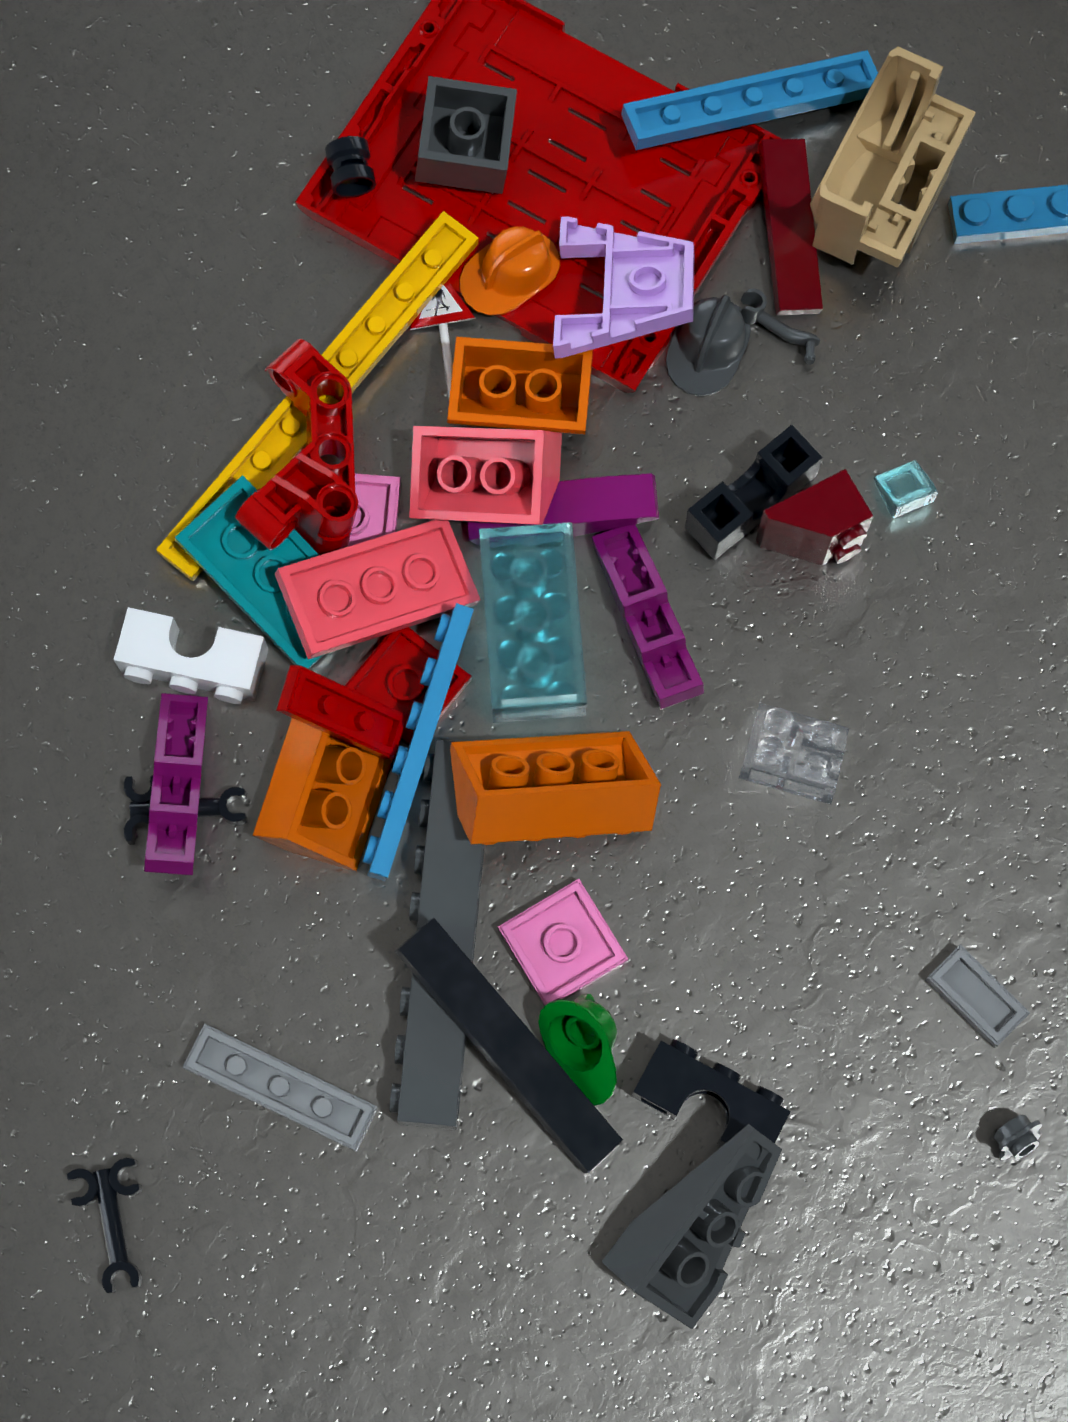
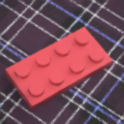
[274,520,481,660]

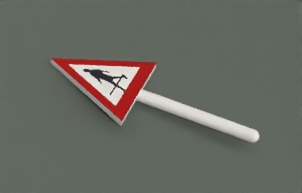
[410,281,476,398]

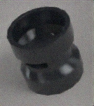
[325,136,376,197]

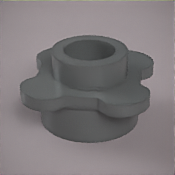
[994,1115,1042,1160]

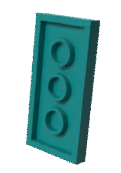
[175,475,323,669]

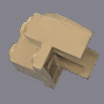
[810,46,976,268]

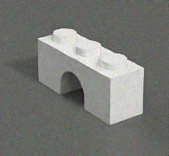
[114,607,269,704]

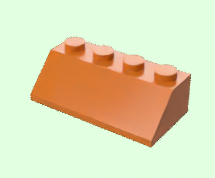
[450,731,661,845]

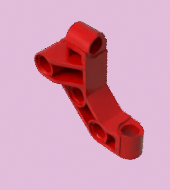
[235,339,359,555]

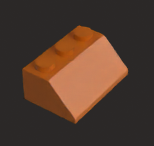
[447,336,593,435]
[252,718,393,871]

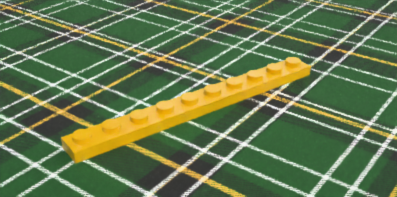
[156,211,479,581]

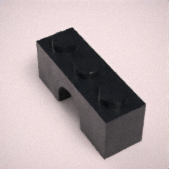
[685,425,823,560]
[631,1039,791,1146]

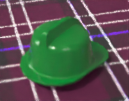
[538,994,617,1106]

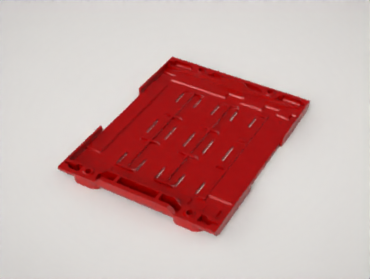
[295,0,782,393]

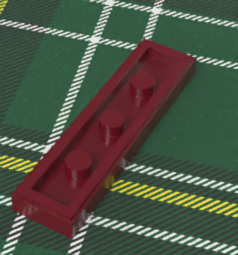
[758,139,823,315]

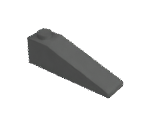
[602,1124,782,1329]

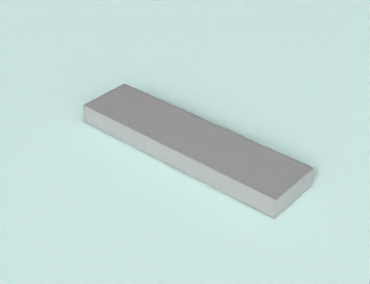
[183,1023,378,1152]

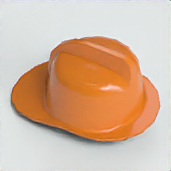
[460,227,560,316]

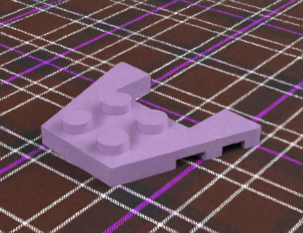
[553,217,695,358]

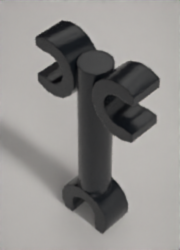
[124,776,247,845]
[67,1158,143,1293]

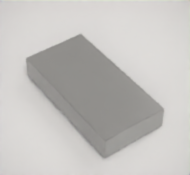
[925,944,1030,1048]

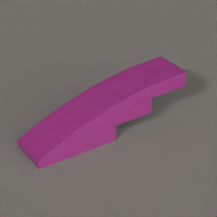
[468,473,659,545]
[592,524,704,709]
[144,693,208,875]

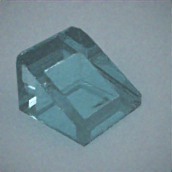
[874,460,938,518]

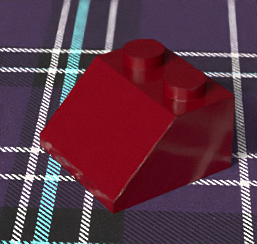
[756,469,873,565]

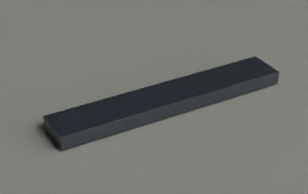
[395,918,623,1173]

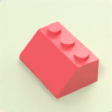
[409,426,562,525]

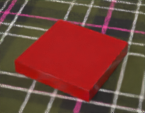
[345,627,472,746]

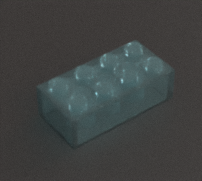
[479,522,587,723]

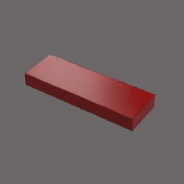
[276,665,408,759]

